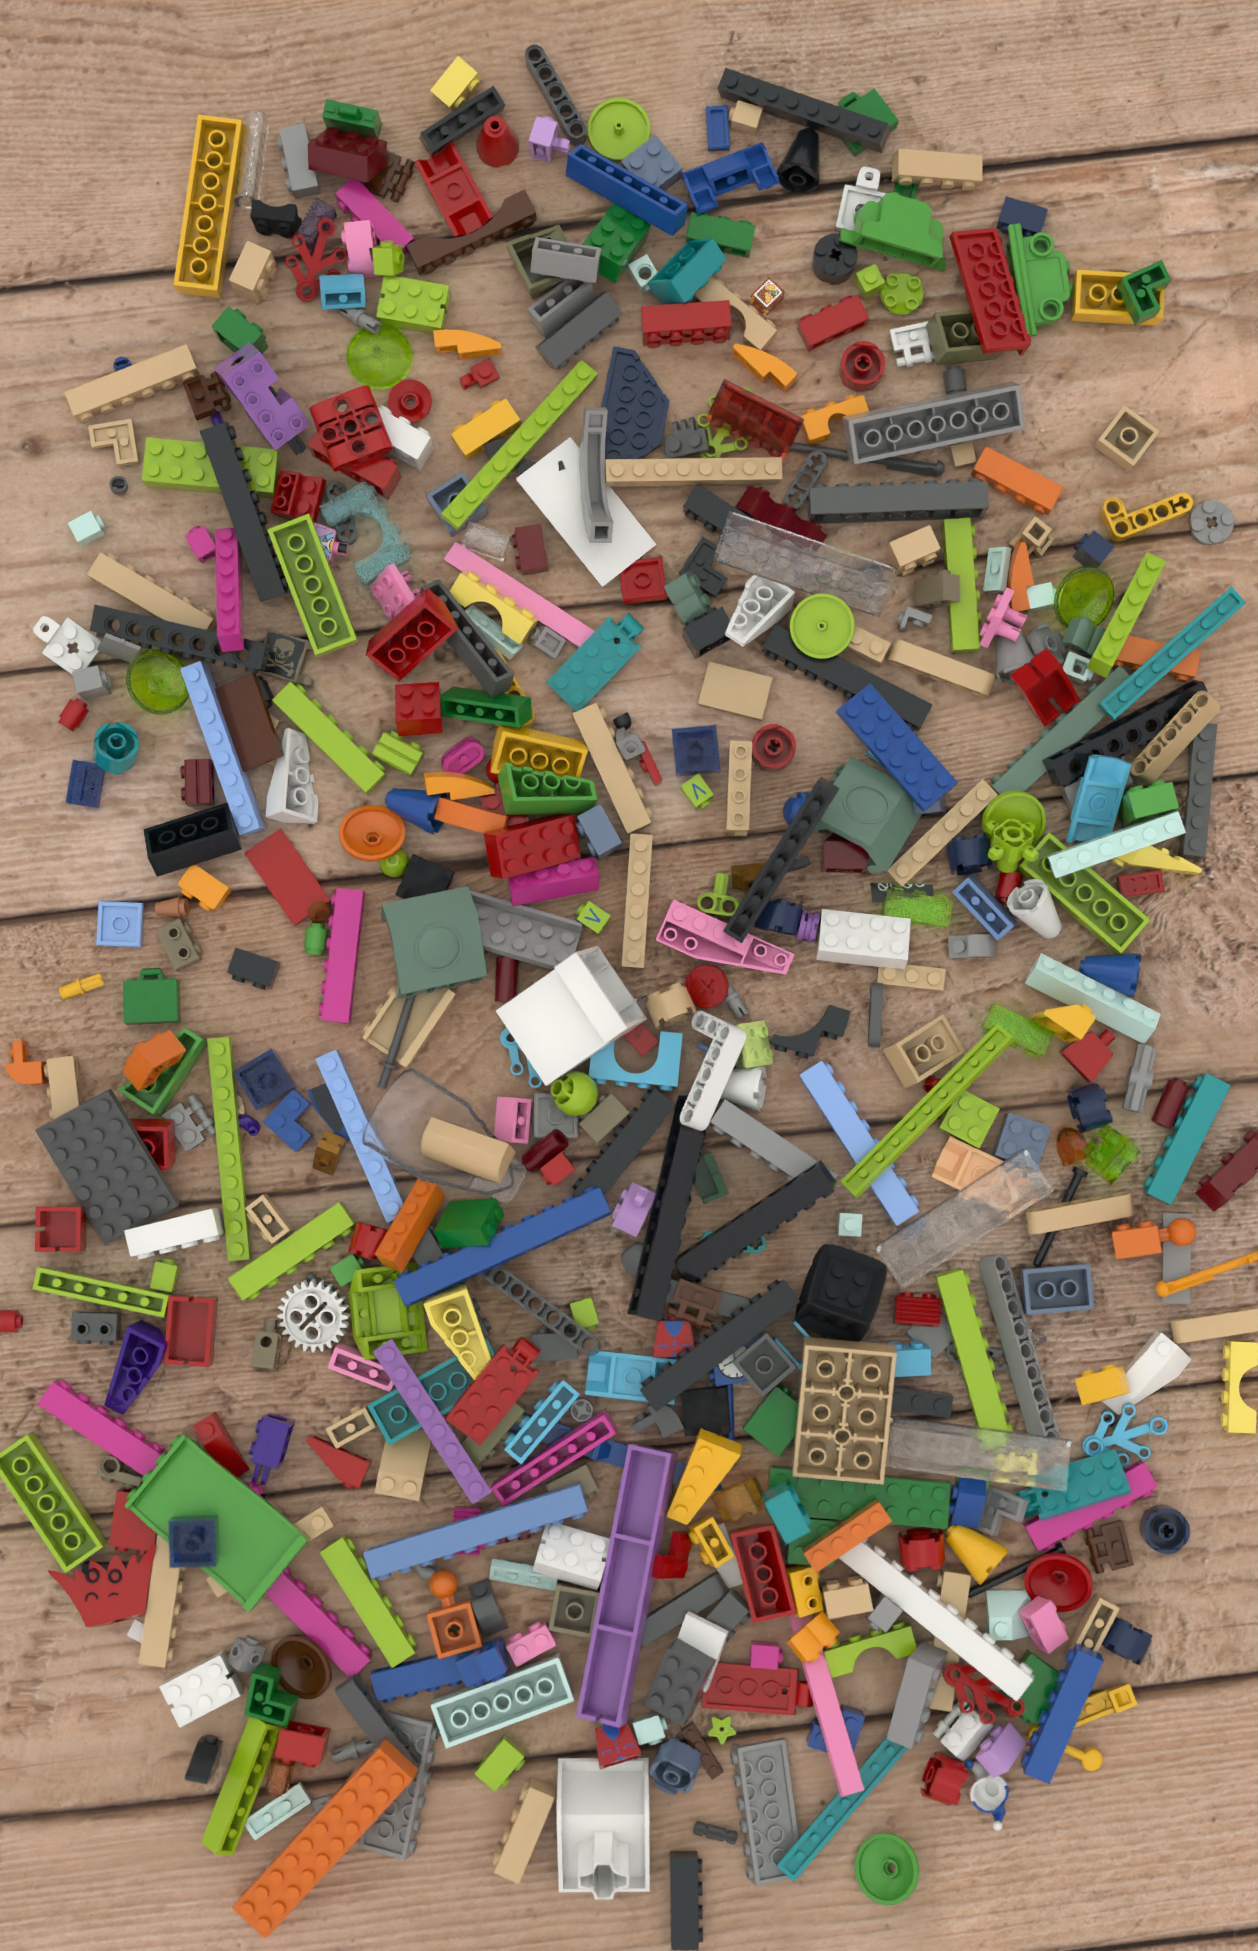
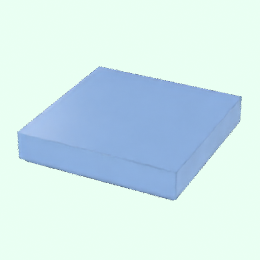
[96,901,144,948]

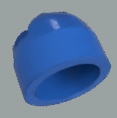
[114,357,132,371]

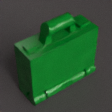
[838,89,899,157]
[322,99,382,138]
[123,968,181,1025]

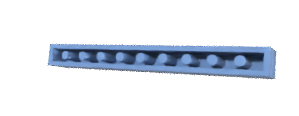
[363,1482,589,1580]

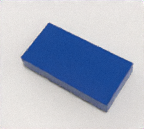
[706,105,730,152]

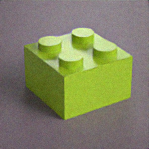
[937,1091,1000,1149]

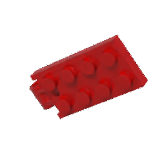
[445,1336,540,1446]
[702,1662,813,1715]

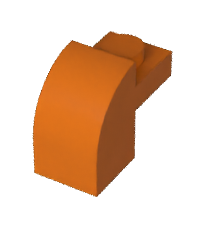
[5,1040,47,1085]

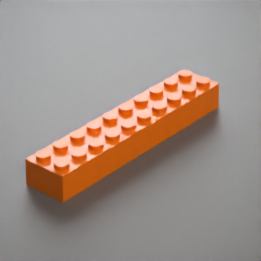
[232,1739,419,1939]

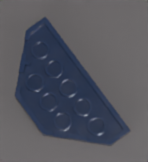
[601,346,669,460]

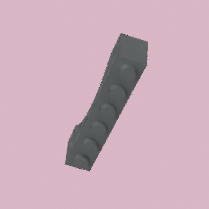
[1178,724,1217,859]

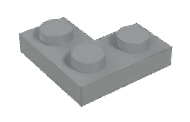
[975,1485,1029,1536]

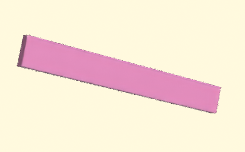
[444,542,595,648]
[788,1614,864,1797]

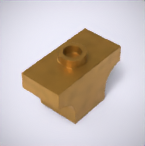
[731,862,766,895]
[312,1131,346,1176]

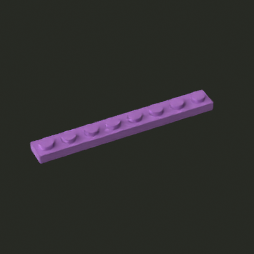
[373,1339,492,1504]

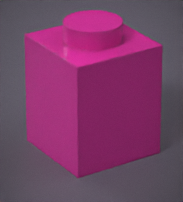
[185,526,216,564]
[749,1640,783,1670]

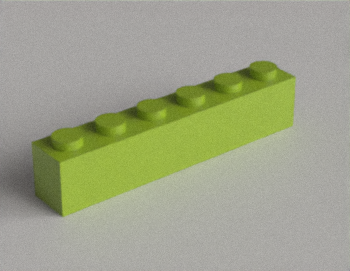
[941,518,983,654]
[1087,552,1167,678]
[272,681,386,795]
[228,1202,356,1302]
[32,1266,173,1318]
[320,1534,417,1668]
[201,1717,282,1856]

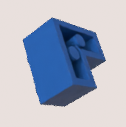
[263,1089,314,1152]
[455,1638,509,1688]
[806,1704,865,1753]

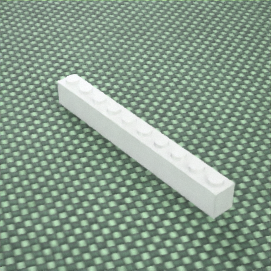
[839,1538,1035,1701]

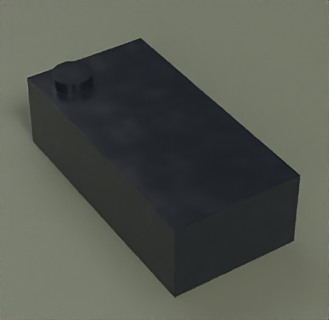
[143,802,242,877]

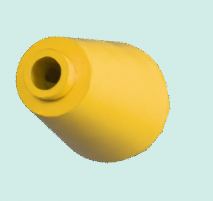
[945,1525,1009,1585]

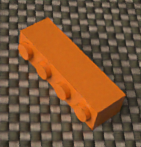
[971,446,1064,515]
[1113,636,1201,683]
[375,1177,446,1273]
[802,1499,892,1573]

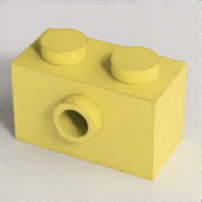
[430,56,481,111]

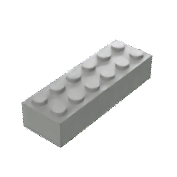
[710,1099,838,1197]

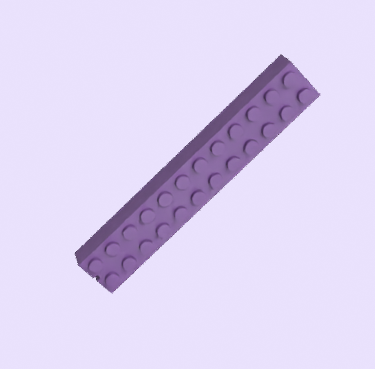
[576,1443,678,1728]

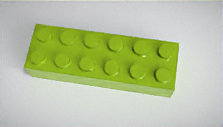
[142,437,281,499]
[267,514,359,657]
[1017,832,1150,954]
[0,1431,108,1573]

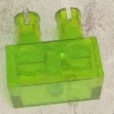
[1083,1125,1141,1185]

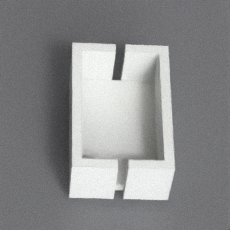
[532,1523,610,1590]
[159,1650,244,1728]

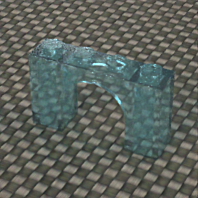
[319,481,412,587]

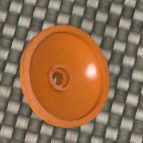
[339,805,406,861]

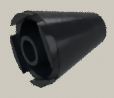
[777,128,820,193]

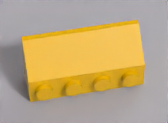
[491,725,588,778]
[1030,1004,1096,1043]

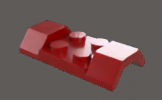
[414,142,493,238]

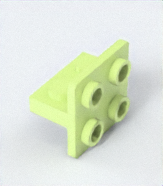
[736,1021,773,1069]

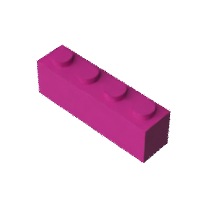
[335,179,415,256]
[507,857,599,906]

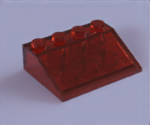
[706,379,805,459]

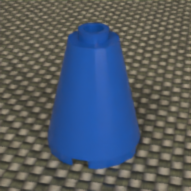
[385,788,449,835]
[1079,953,1142,998]

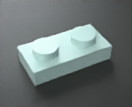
[983,547,1012,593]

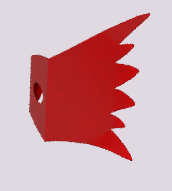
[48,1543,156,1627]

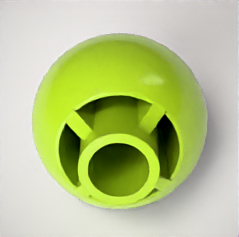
[551,1071,598,1116]

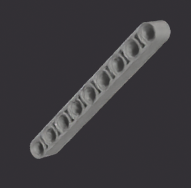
[979,1254,1061,1450]

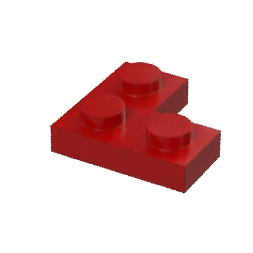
[651,1531,692,1579]

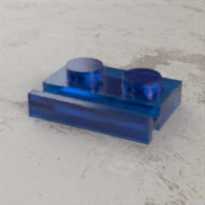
[65,760,105,809]

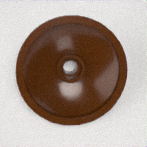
[271,1635,332,1699]

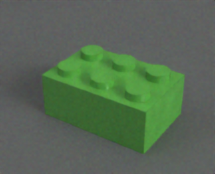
[1118,780,1179,827]

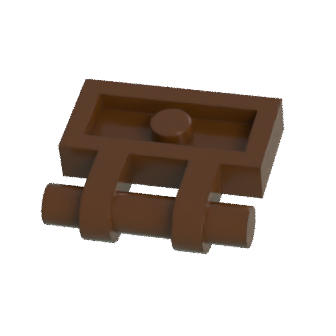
[364,151,415,203]
[182,372,231,421]
[667,1278,723,1330]
[1085,1520,1134,1574]

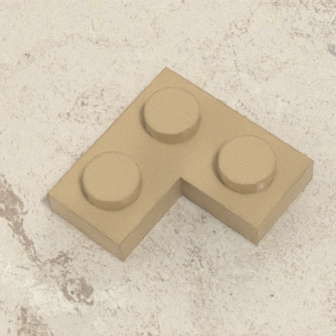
[88,419,140,467]

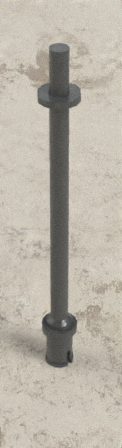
[378,995,416,1089]

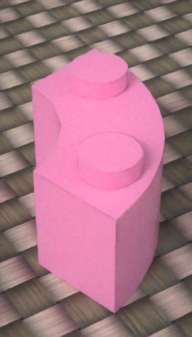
[341,220,382,279]

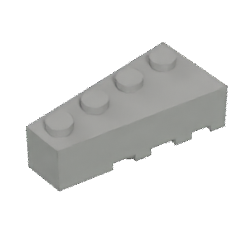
[886,1642,948,1750]

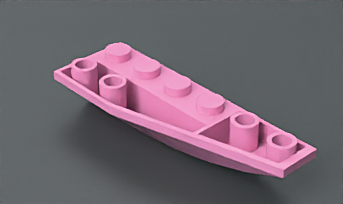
[655,899,795,975]

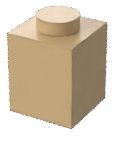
[728,100,763,136]

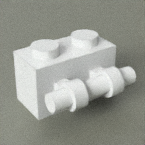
[933,1701,994,1761]

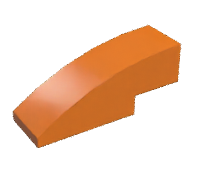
[1007,541,1034,612]
[434,797,509,833]

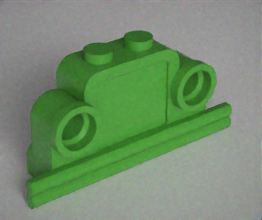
[839,192,946,272]
[1006,223,1073,337]

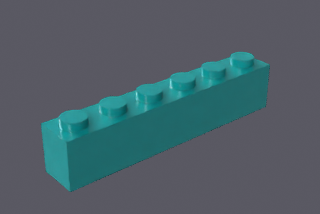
[1143,1073,1231,1205]

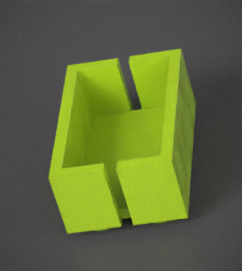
[376,275,451,334]

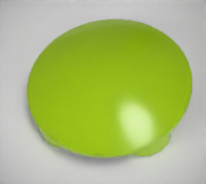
[880,273,924,315]

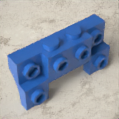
[681,142,780,214]

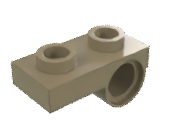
[96,1454,143,1489]

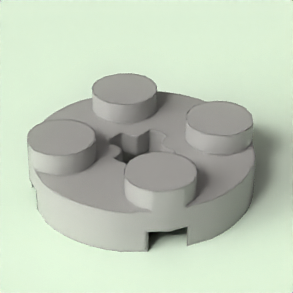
[1188,500,1234,546]
[1027,623,1066,664]

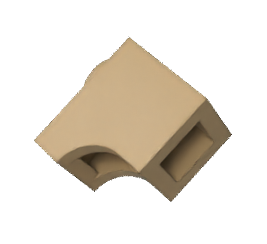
[1008,516,1055,557]

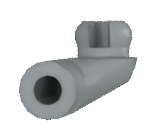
[414,1564,442,1581]

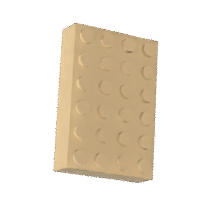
[792,1337,897,1484]

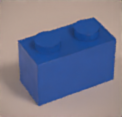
[949,1476,986,1529]

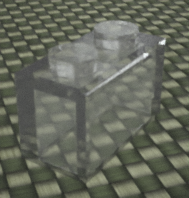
[462,521,512,562]

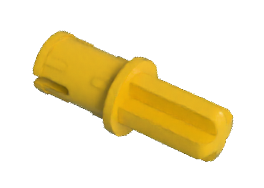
[59,973,104,1000]

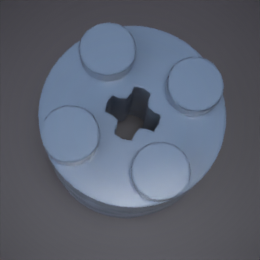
[650,1738,701,1795]

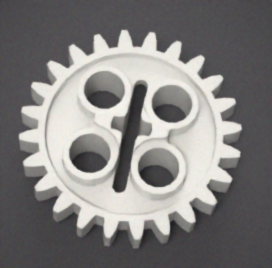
[277,1279,350,1353]

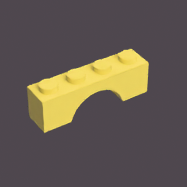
[449,571,539,644]
[1220,1340,1258,1434]

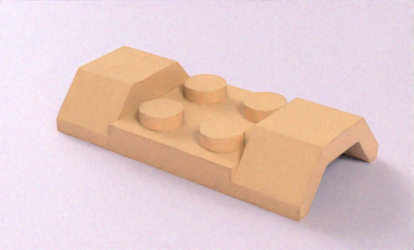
[931,1136,1032,1215]

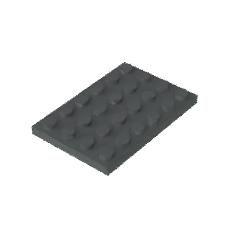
[35,1089,180,1245]

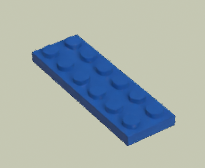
[836,683,958,812]

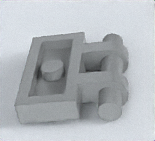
[162,1094,216,1152]

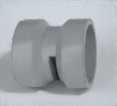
[571,1397,593,1422]

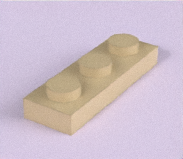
[877,964,946,991]

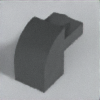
[632,1403,684,1439]
[468,1578,508,1637]

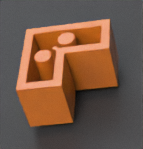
[122,1030,186,1091]

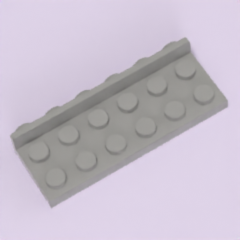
[455,887,583,970]
[358,1711,440,1860]
[730,1738,804,1886]

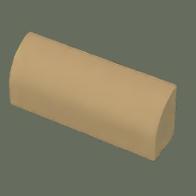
[421,1117,515,1184]

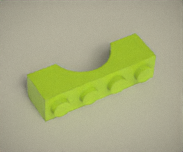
[823,1621,917,1678]

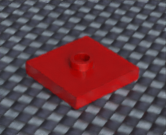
[620,557,667,604]

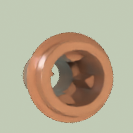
[155,896,190,918]

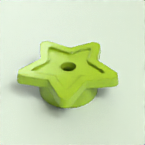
[707,1716,737,1745]

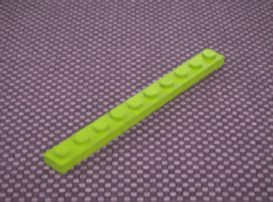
[441,360,598,531]
[840,1023,1015,1199]
[207,1037,252,1261]

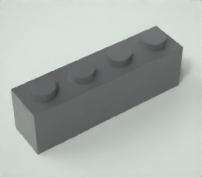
[535,292,622,369]

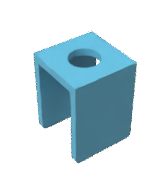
[772,1319,811,1370]

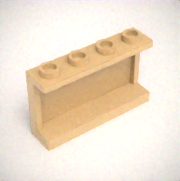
[725,741,752,837]
[362,985,457,1069]

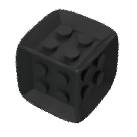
[795,1244,887,1342]

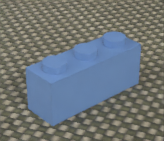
[952,874,1018,941]

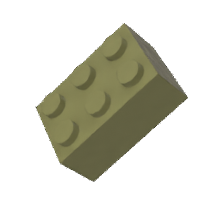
[926,309,1002,365]

